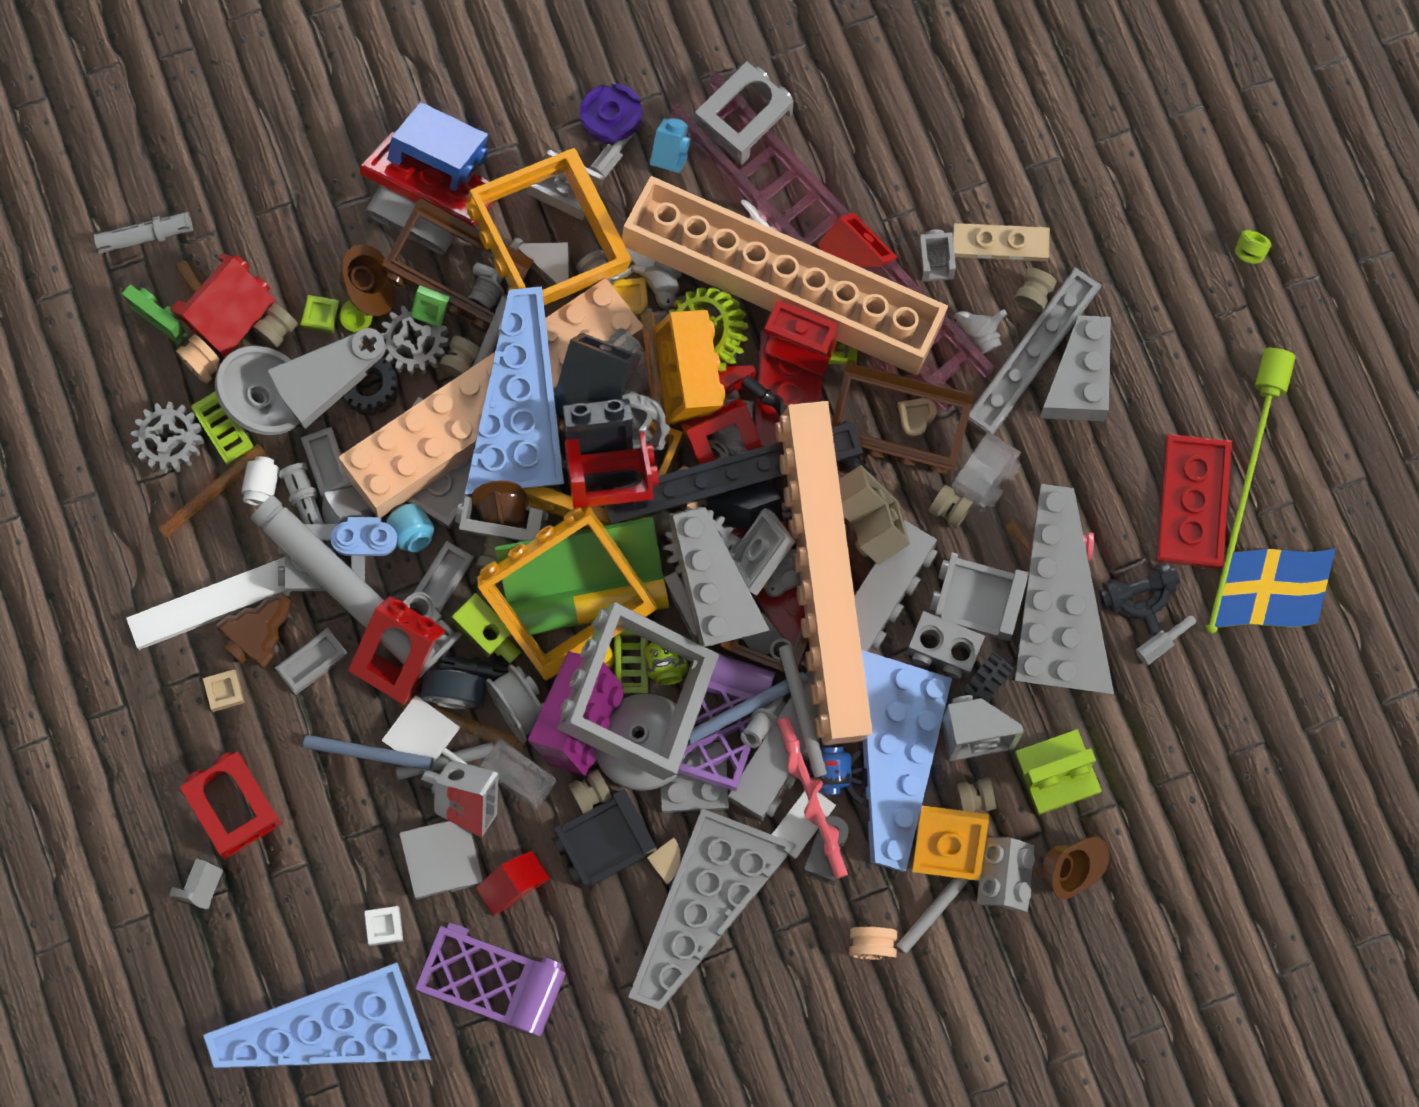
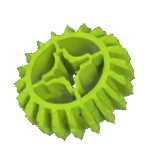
[668,287,749,372]

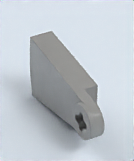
[268,328,386,429]

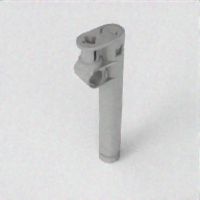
[250,495,463,679]

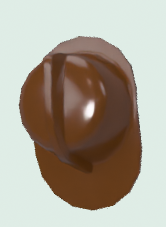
[340,244,396,316]
[472,480,529,539]
[1036,836,1110,900]

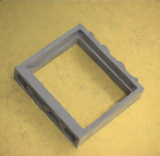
[557,602,719,780]

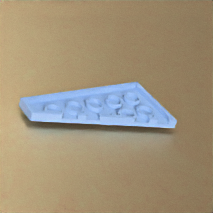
[465,286,564,495]
[861,650,952,872]
[203,963,432,1068]

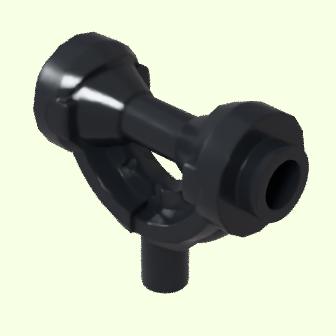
[1099,561,1180,634]

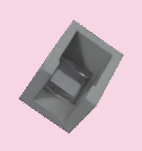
[919,230,956,282]

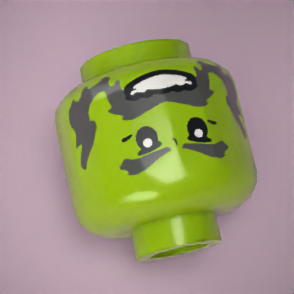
[643,642,689,685]

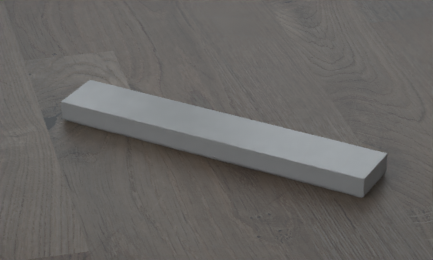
[968,267,1101,438]

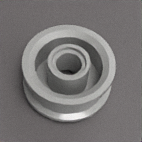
[485,665,544,743]

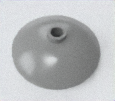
[215,346,300,435]
[596,694,692,791]

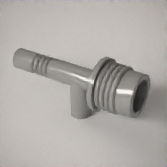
[468,238,524,311]

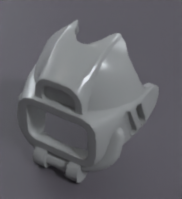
[621,390,670,450]

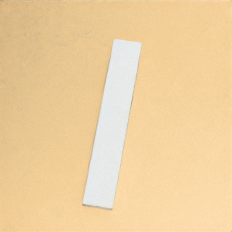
[126,557,305,650]

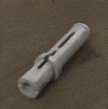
[94,211,193,254]

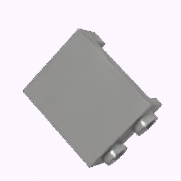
[930,552,1029,642]

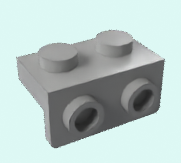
[526,150,604,221]
[977,838,1035,912]

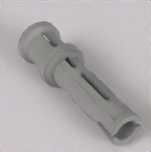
[278,462,337,555]

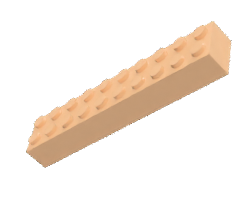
[622,176,948,376]
[338,278,644,518]
[775,401,873,746]

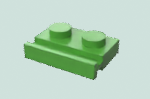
[122,284,188,346]

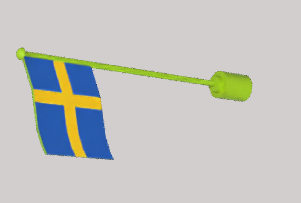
[1205,348,1336,634]

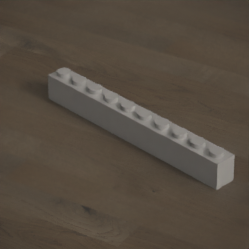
[728,519,938,822]

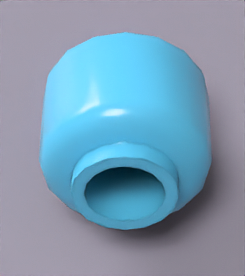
[386,503,434,552]

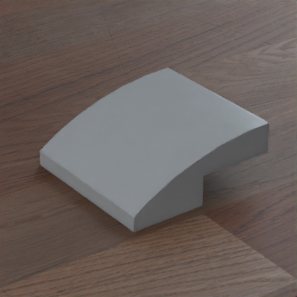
[399,821,483,899]

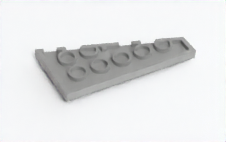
[1014,484,1114,694]
[628,808,796,1011]

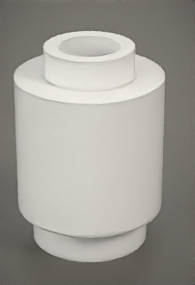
[241,456,279,506]

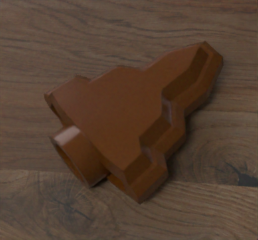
[216,593,291,669]

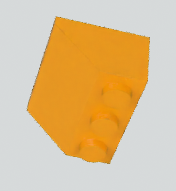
[651,310,725,425]

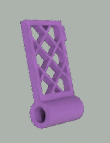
[677,652,776,791]
[415,922,565,1037]

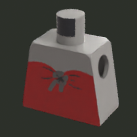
[420,760,499,837]

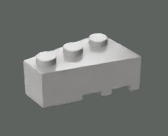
[1040,315,1111,421]

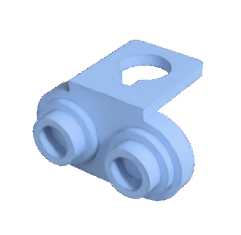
[331,517,397,556]

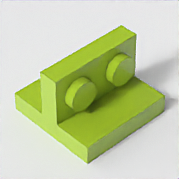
[1014,729,1102,815]

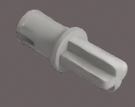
[741,696,786,748]

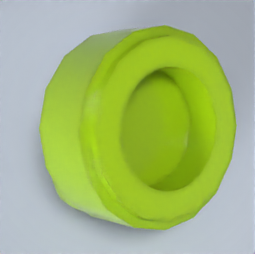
[1235,230,1271,264]
[340,300,373,332]

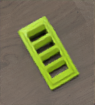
[191,391,255,465]
[614,629,649,693]

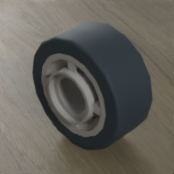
[421,670,486,709]

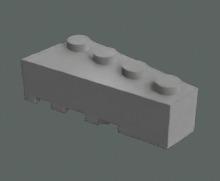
[668,507,769,647]

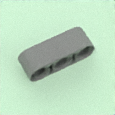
[365,185,455,255]

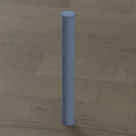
[688,671,808,745]
[303,735,434,771]

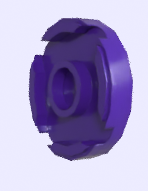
[580,84,643,143]

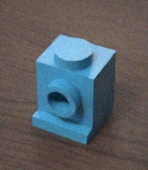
[649,118,690,173]

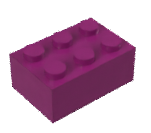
[528,651,624,776]

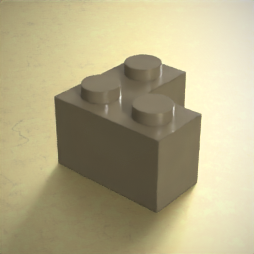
[839,465,910,565]

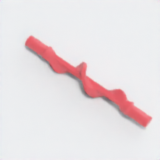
[777,717,848,879]

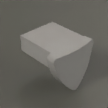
[322,486,374,524]
[168,858,223,909]

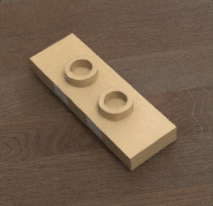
[953,223,1050,262]

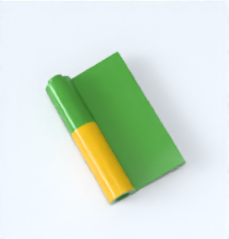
[495,517,669,635]

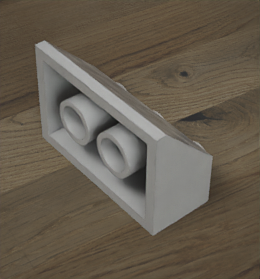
[941,695,1024,762]

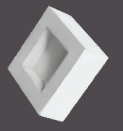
[365,906,403,946]

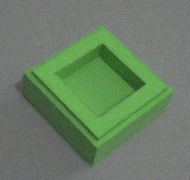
[410,286,450,328]

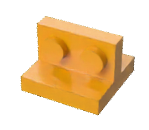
[912,805,989,881]

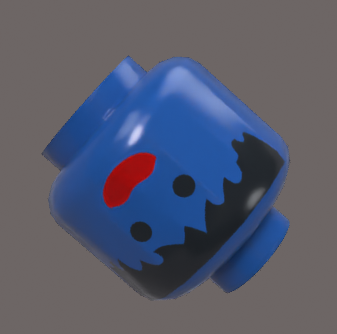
[808,746,852,794]

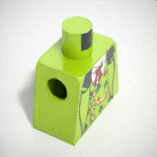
[450,593,521,666]

